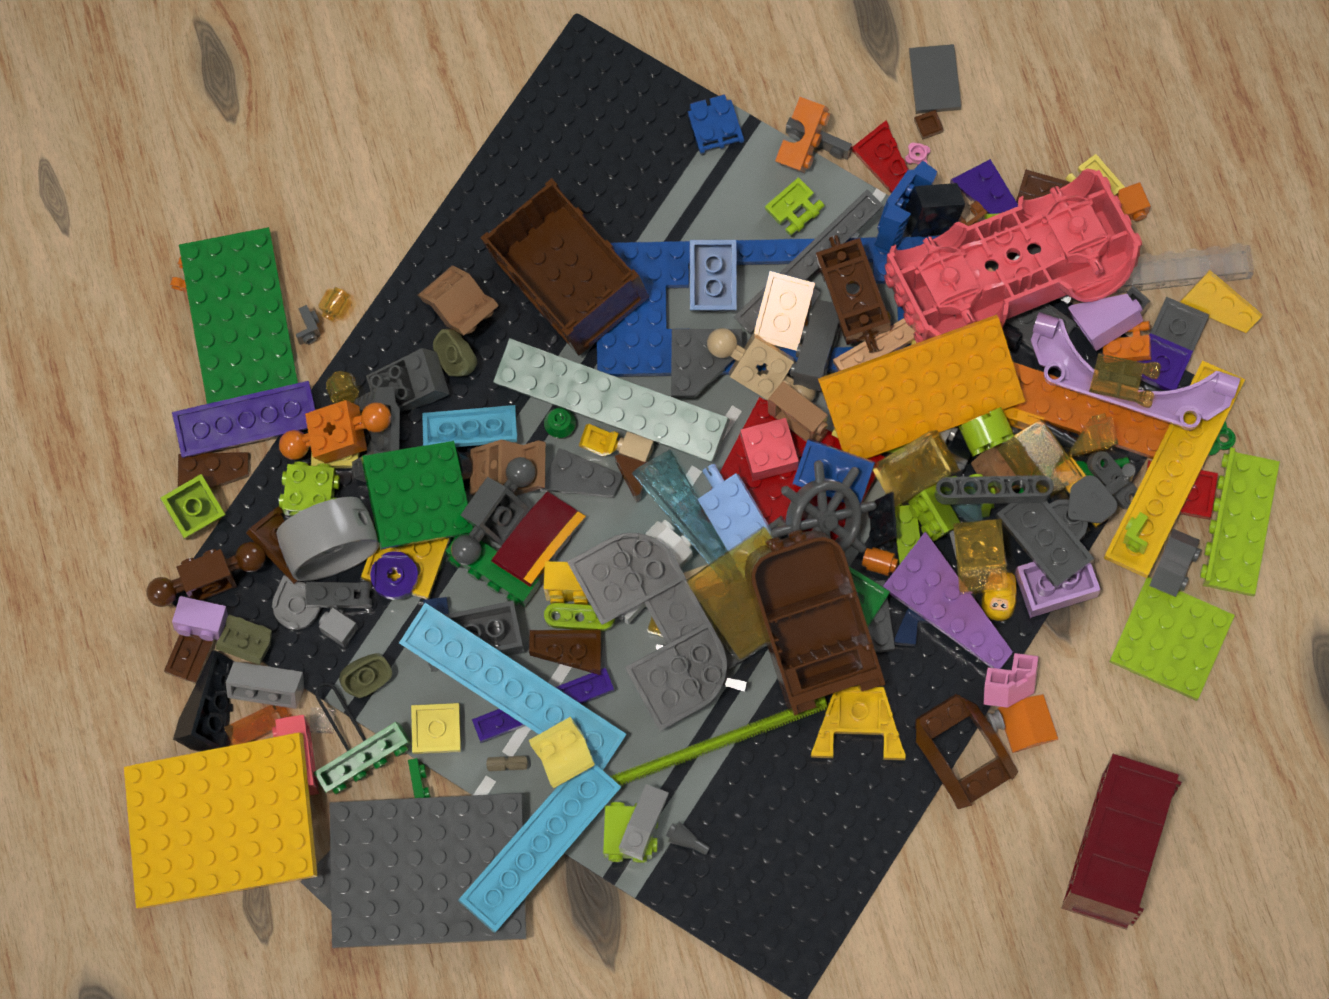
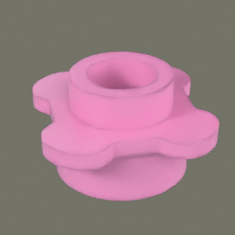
[905,143,930,165]

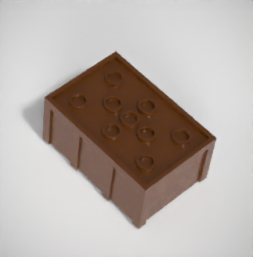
[480,178,649,356]

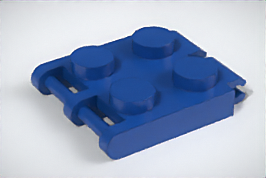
[688,94,744,154]

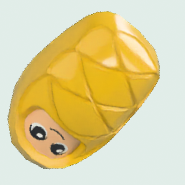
[982,571,1017,621]

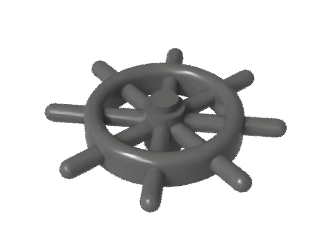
[771,460,877,552]

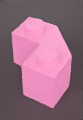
[984,653,1038,707]

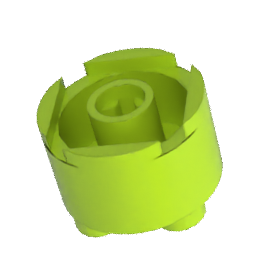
[959,407,1014,456]

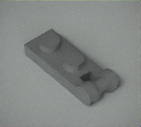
[305,582,372,608]

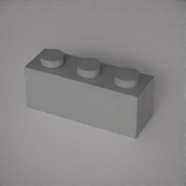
[226,661,304,709]

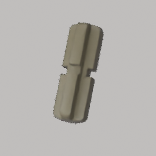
[486,756,528,771]

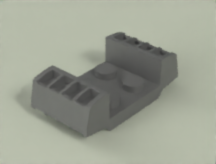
[352,387,400,482]

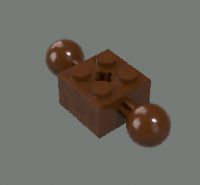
[146,542,266,607]

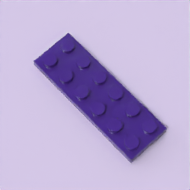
[172,381,316,458]

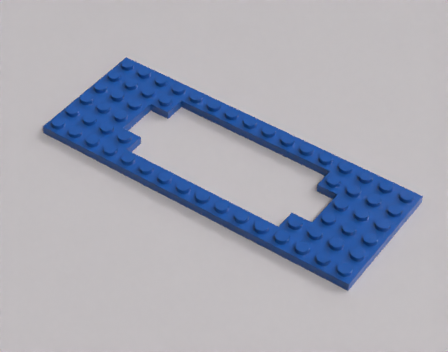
[597,236,938,377]

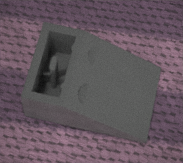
[366,348,449,412]

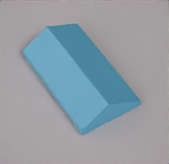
[422,405,517,447]

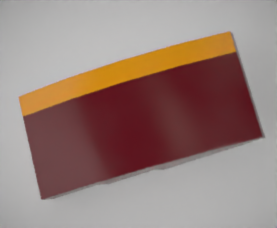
[491,491,586,587]

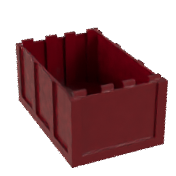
[1061,754,1182,930]

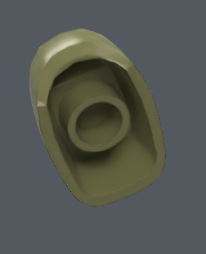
[433,329,477,376]
[339,653,392,698]

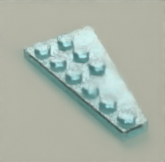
[632,450,739,582]

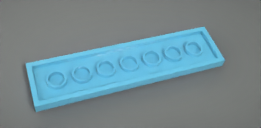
[458,764,621,933]

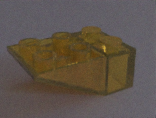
[953,519,1008,595]

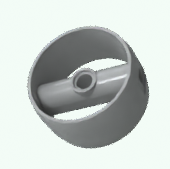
[277,497,379,581]

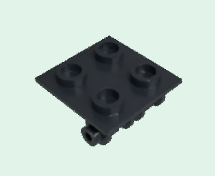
[868,491,897,549]

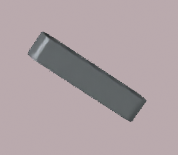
[934,475,1054,505]

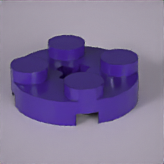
[370,551,418,600]

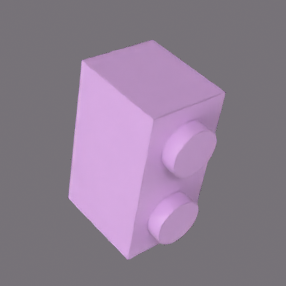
[172,596,228,641]

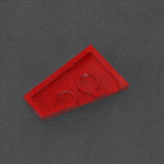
[851,120,908,193]

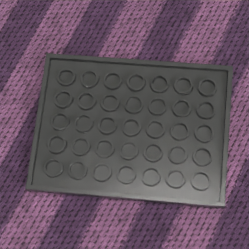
[329,793,527,949]

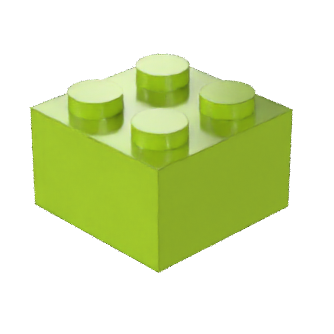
[160,474,225,539]

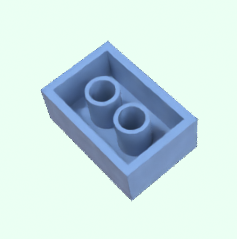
[690,240,737,311]

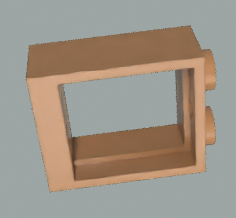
[768,381,828,442]

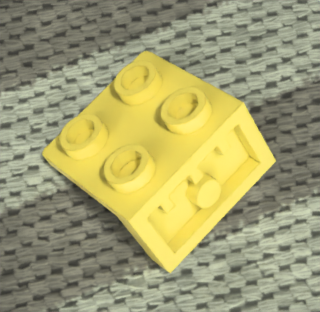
[529,717,595,788]

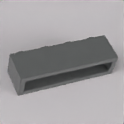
[790,299,840,391]

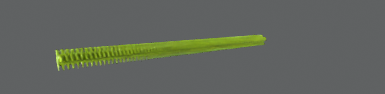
[610,696,828,786]

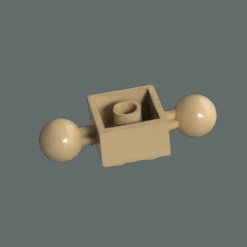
[707,328,816,402]

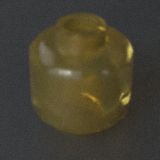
[318,286,353,322]
[326,371,359,404]

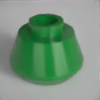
[544,408,576,439]

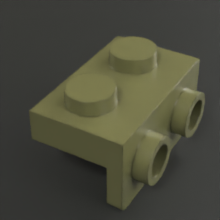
[216,615,272,665]

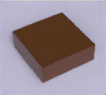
[914,110,944,140]

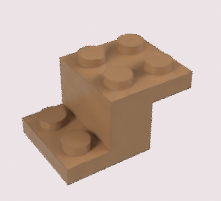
[418,265,498,336]
[470,439,546,496]

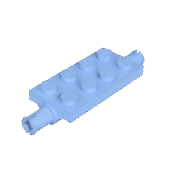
[698,464,773,579]

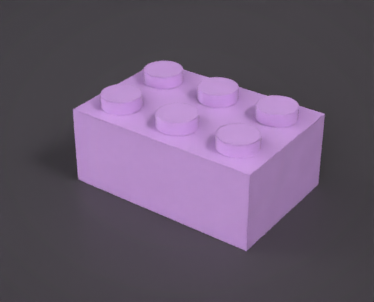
[1015,546,1100,618]

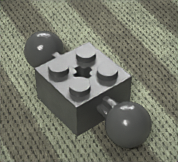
[451,457,536,565]

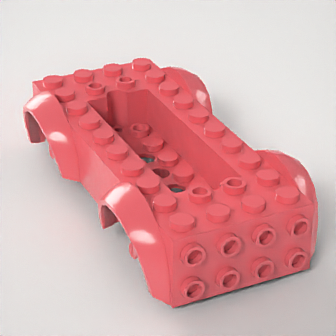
[884,168,1142,343]

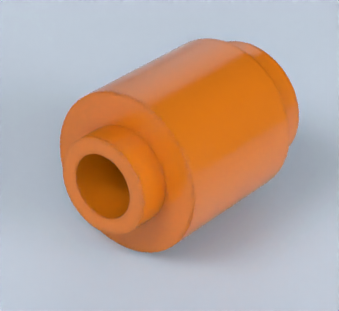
[862,547,898,576]

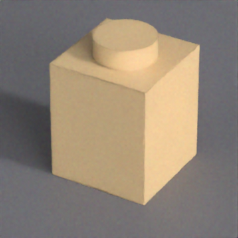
[616,432,654,463]

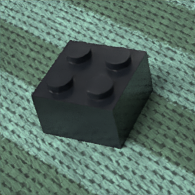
[905,183,965,237]

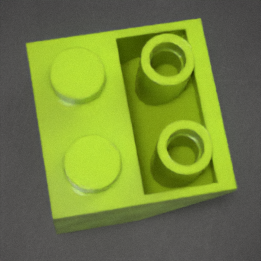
[908,484,962,542]

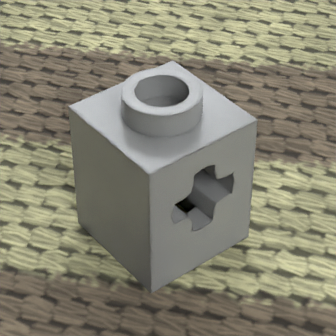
[319,608,358,648]

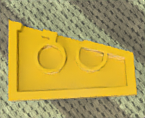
[1180,269,1262,333]

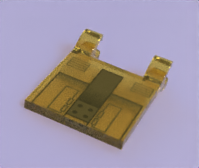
[1089,354,1161,408]

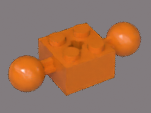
[279,400,391,463]

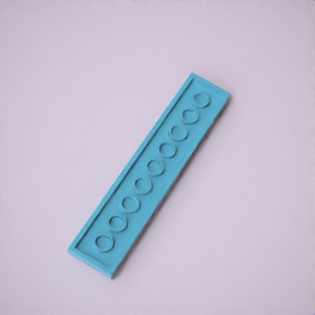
[399,603,626,770]

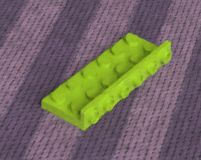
[1200,447,1280,597]

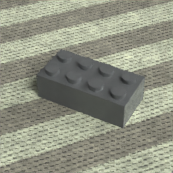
[428,601,524,672]

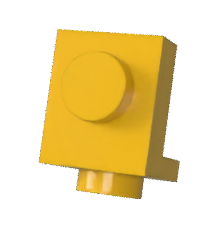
[578,424,618,457]

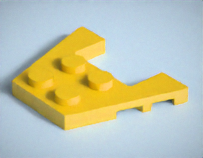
[811,686,905,760]

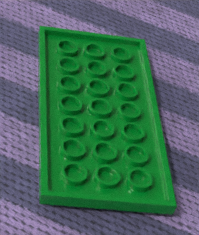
[179,227,298,404]

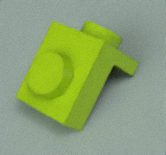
[1123,512,1148,554]

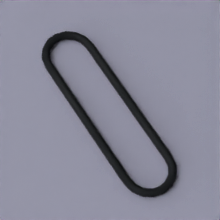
[315,682,366,751]

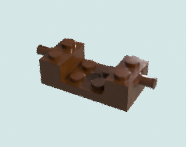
[816,235,891,353]

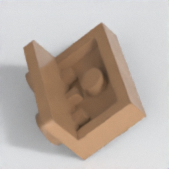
[971,444,1022,494]

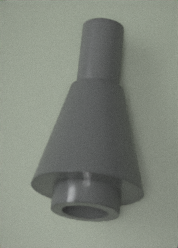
[666,821,710,855]

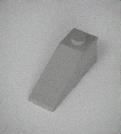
[619,784,669,861]

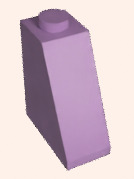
[1068,294,1143,351]

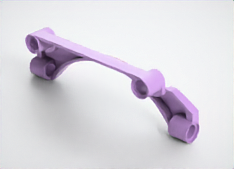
[1031,312,1240,430]

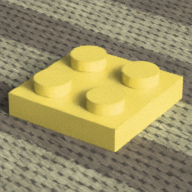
[411,703,461,754]

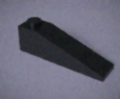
[173,650,233,751]

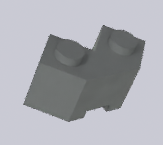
[1149,529,1201,597]

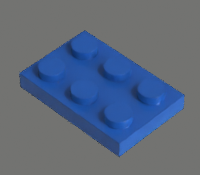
[793,439,875,504]

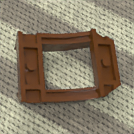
[915,694,1018,809]

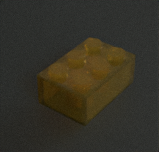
[873,430,960,507]

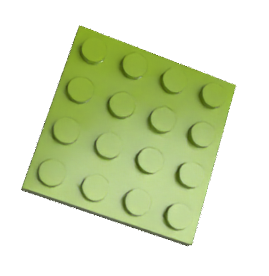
[1109,577,1235,701]

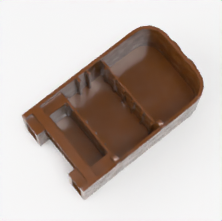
[744,530,886,716]

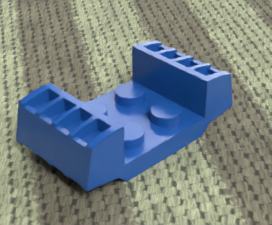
[874,161,937,251]

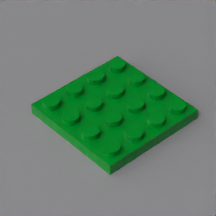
[361,441,473,550]

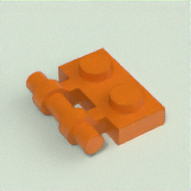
[1103,321,1151,364]

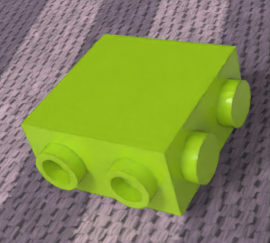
[279,462,340,516]
[603,802,658,863]

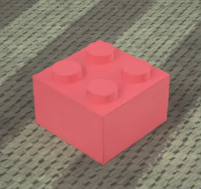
[740,418,799,481]

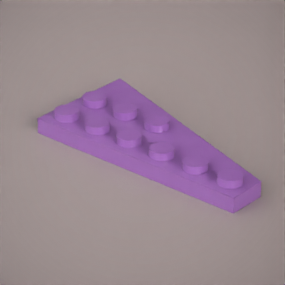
[883,532,1013,669]

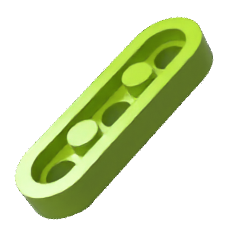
[544,603,615,631]

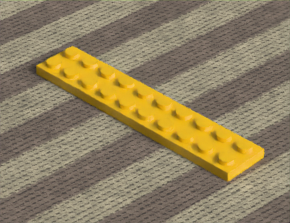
[1104,360,1245,578]

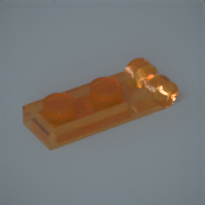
[224,705,293,745]

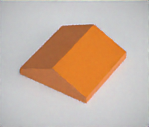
[998,694,1058,753]

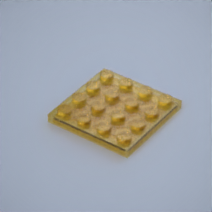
[686,526,772,659]

